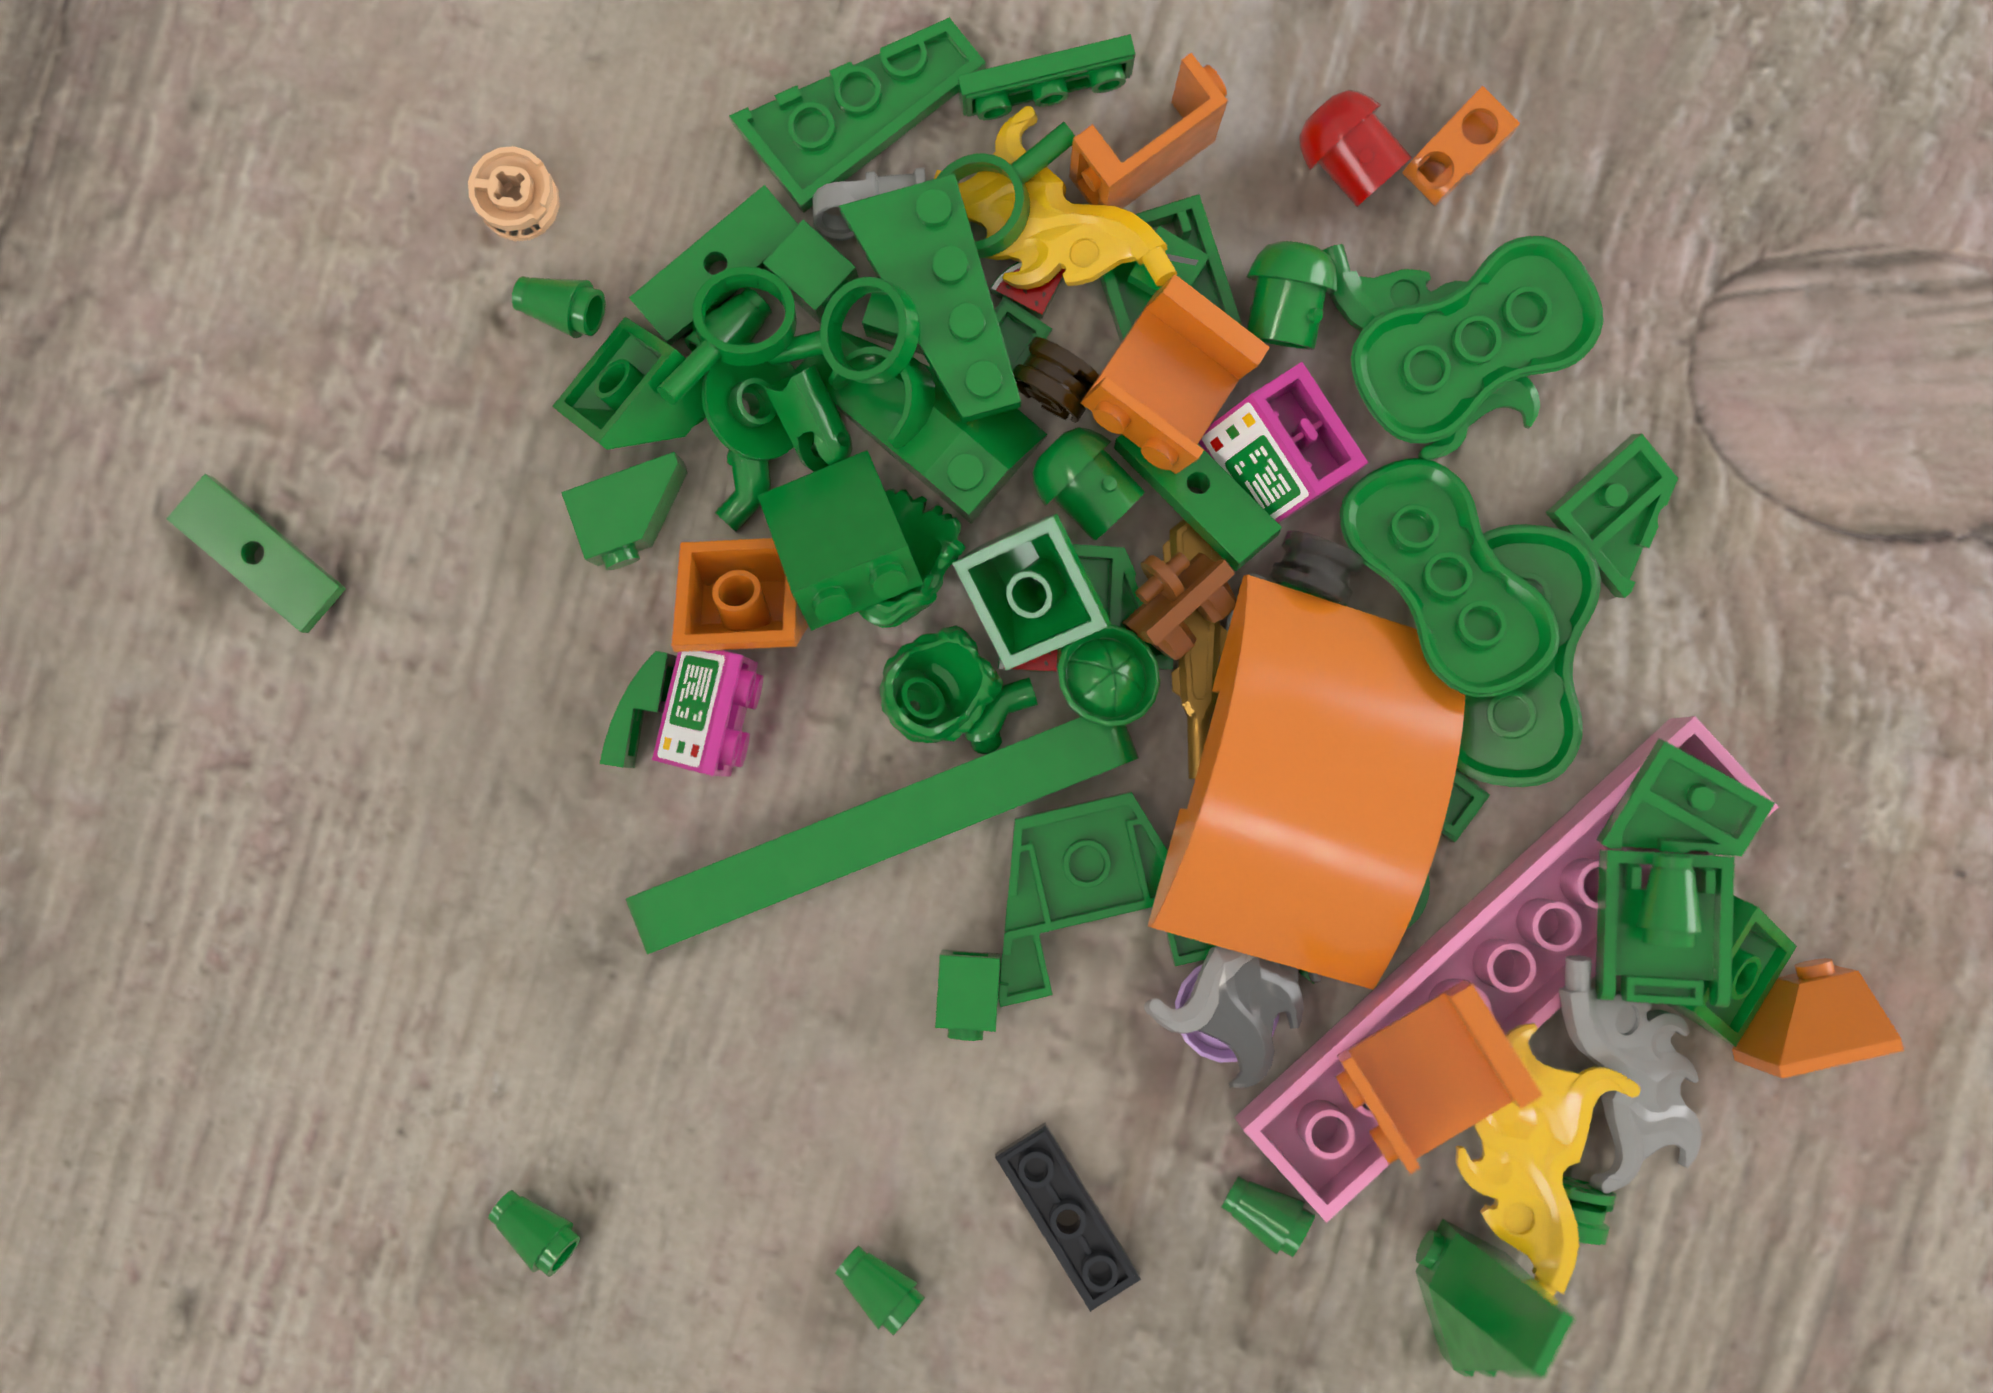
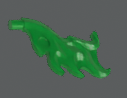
[1322,244,1540,461]

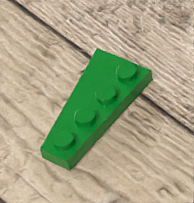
[729,17,986,213]
[839,173,1021,423]

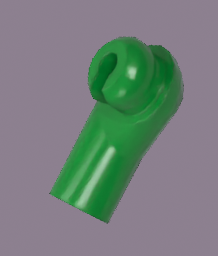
[715,450,771,532]
[965,677,1038,754]

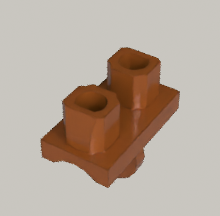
[1122,552,1237,660]

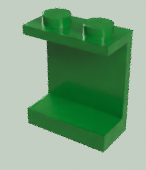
[757,450,923,631]

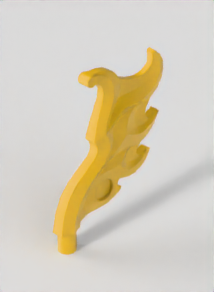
[934,106,1177,289]
[1455,1023,1640,1297]

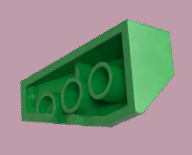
[794,330,1047,524]
[1415,1219,1576,1378]

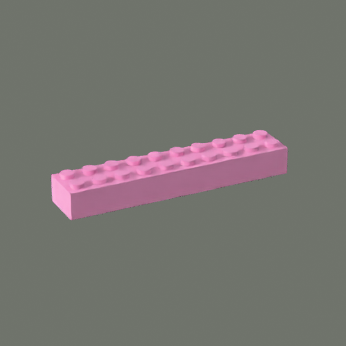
[1234,716,1779,1223]

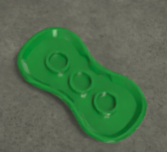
[1351,236,1604,443]
[1339,458,1560,697]
[1456,524,1601,787]

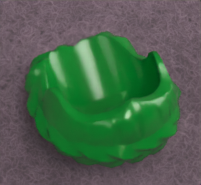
[879,625,1003,743]

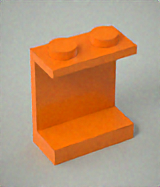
[1069,52,1228,209]
[1081,274,1270,474]
[1335,979,1543,1174]

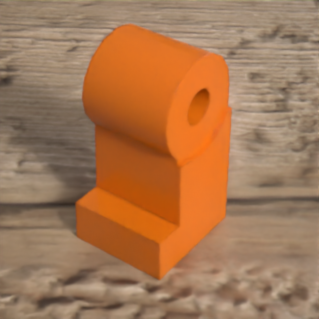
[1402,85,1520,206]

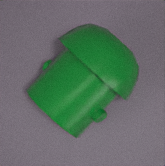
[1246,241,1337,350]
[1032,427,1145,541]

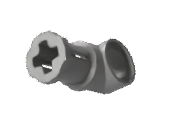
[813,168,926,240]

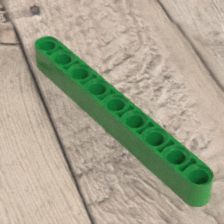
[625,717,1139,955]

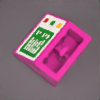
[1198,362,1368,524]
[652,650,764,777]

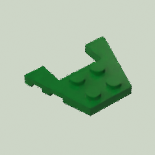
[998,791,1216,1007]

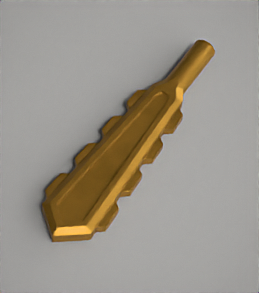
[1162,519,1230,779]

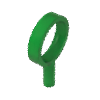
[937,121,1076,258]
[657,266,797,405]
[768,277,920,384]

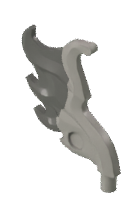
[1144,946,1322,1088]

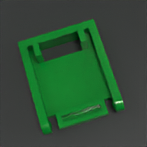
[1100,194,1241,343]
[1595,850,1735,1007]

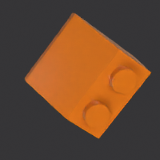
[671,538,808,652]

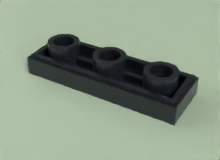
[995,1122,1141,1312]

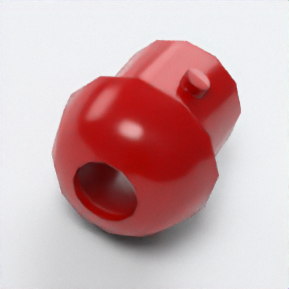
[1299,90,1412,207]

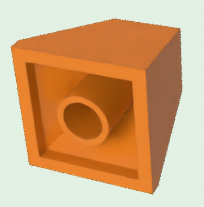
[1732,958,1904,1079]

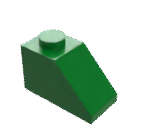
[561,452,688,570]

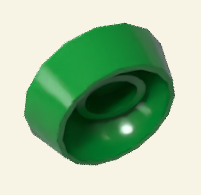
[1058,624,1161,726]

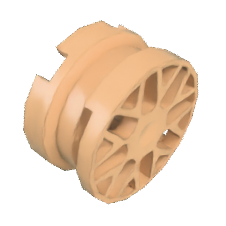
[468,146,560,241]

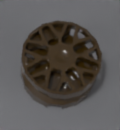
[1012,336,1099,423]

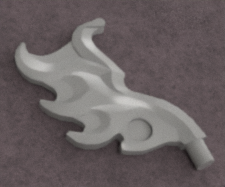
[1559,955,1702,1193]

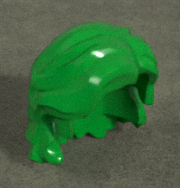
[858,489,966,628]

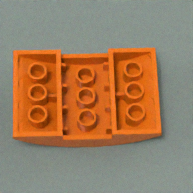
[1148,574,1465,990]

